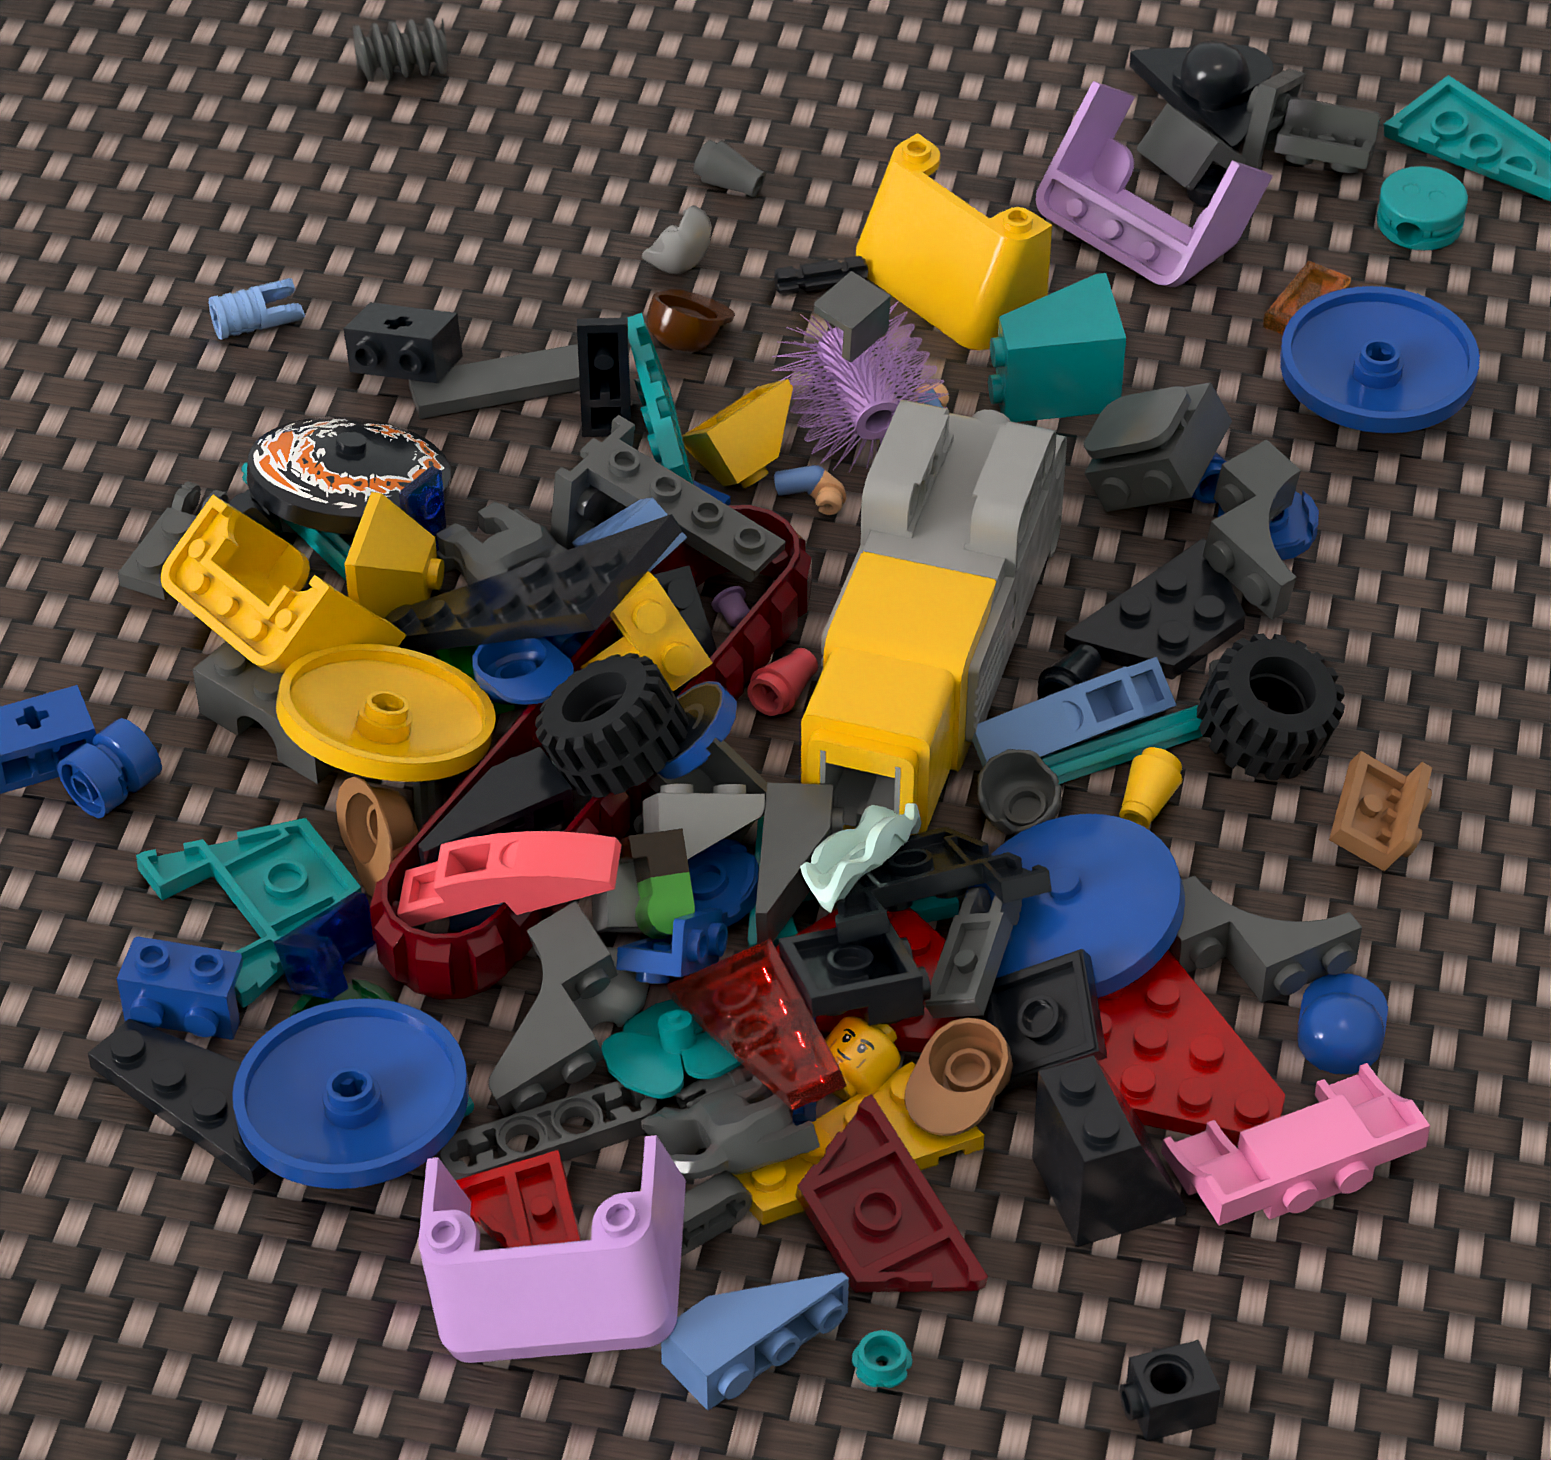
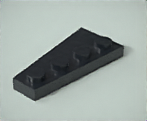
[88,1019,270,1185]

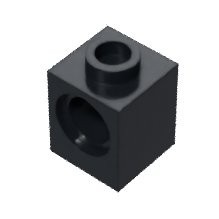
[1120,1340,1221,1442]

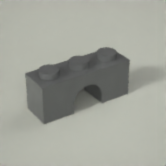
[193,641,336,784]

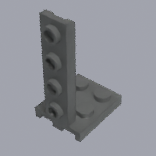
[550,415,786,582]

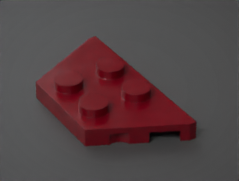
[795,1094,988,1292]

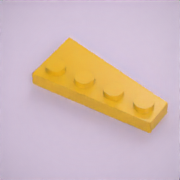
[734,1061,984,1225]

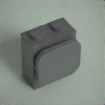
[1084,382,1232,512]

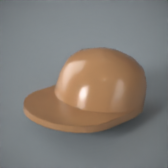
[905,1018,1013,1136]

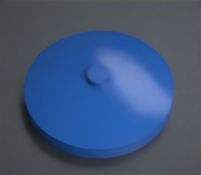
[1280,286,1480,433]
[965,814,1185,998]
[233,999,469,1189]

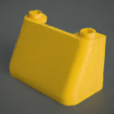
[856,133,1052,350]
[161,494,406,673]

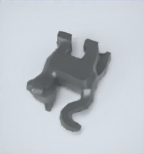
[436,502,567,585]
[641,1065,820,1186]

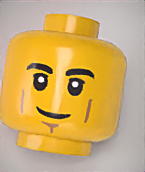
[816,1016,901,1101]

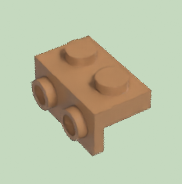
[1329,751,1432,871]

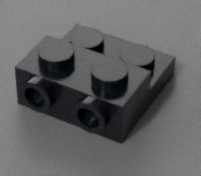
[779,919,931,1026]

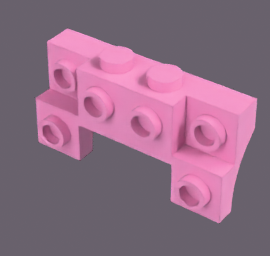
[1161,1063,1430,1226]

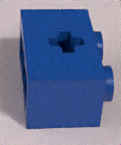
[0,685,96,794]

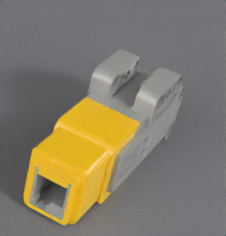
[801,399,1067,835]

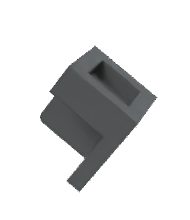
[814,271,891,363]

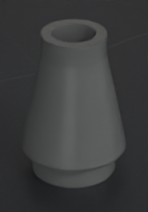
[693,140,766,197]

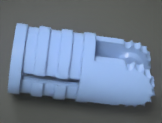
[209,278,305,340]

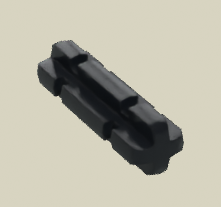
[774,256,868,295]

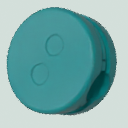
[1377,166,1468,251]

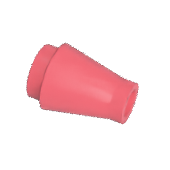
[747,648,818,716]

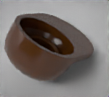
[647,289,735,352]

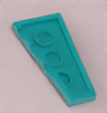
[1384,75,1551,202]
[627,313,694,485]

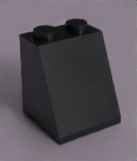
[1032,1055,1186,1247]

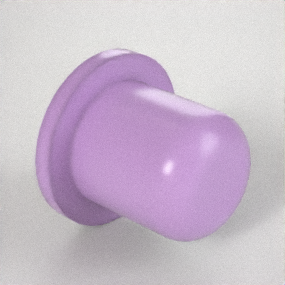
[711,586,750,627]

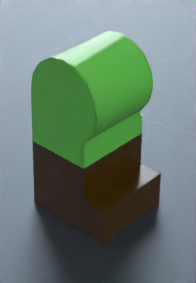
[618,828,695,939]

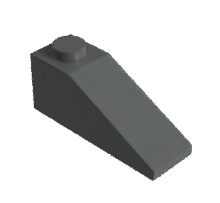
[755,782,844,948]

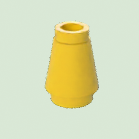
[1119,747,1182,829]

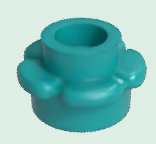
[852,1330,912,1388]

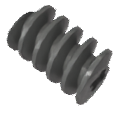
[352,17,448,82]

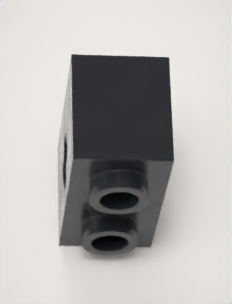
[343,302,463,383]

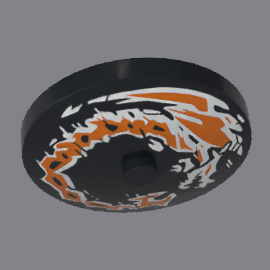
[247,417,451,535]

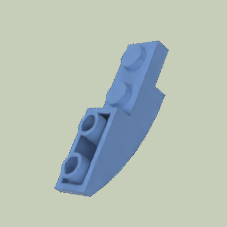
[972,657,1177,767]

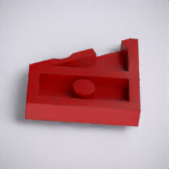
[455,1150,582,1248]

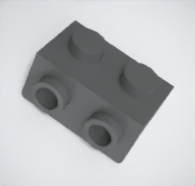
[1275,97,1381,173]

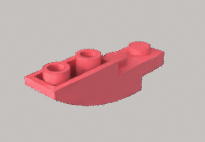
[397,831,622,927]

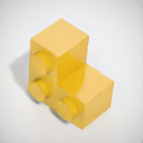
[580,571,713,691]

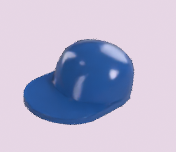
[472,637,575,705]
[1297,973,1388,1074]

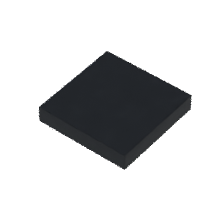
[984,949,1107,1092]

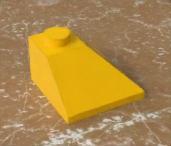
[682,379,793,488]
[345,492,444,619]

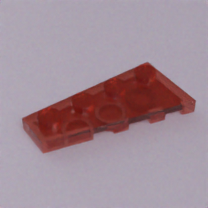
[667,939,847,1110]

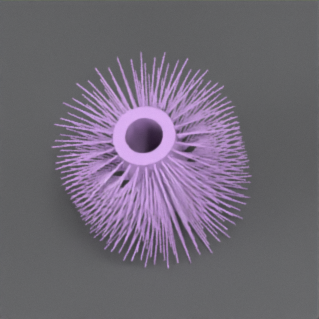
[772,301,948,473]

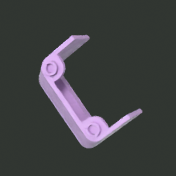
[1036,81,1273,287]
[418,1135,686,1363]

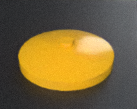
[276,644,496,782]

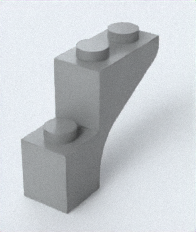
[592,784,765,933]

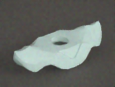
[800,803,921,913]

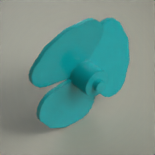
[601,994,755,1099]

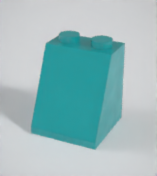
[988,273,1126,422]

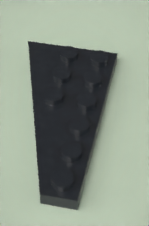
[385,514,682,652]

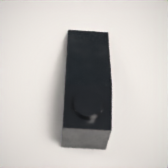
[577,318,631,437]
[418,747,574,866]

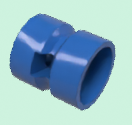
[57,718,162,818]

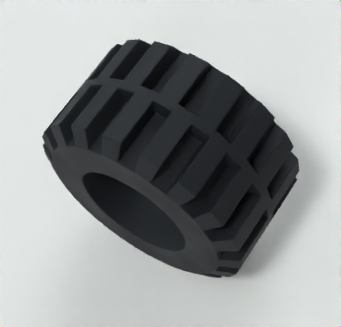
[1197,633,1345,780]
[535,653,689,798]

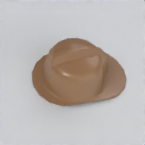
[336,776,419,897]

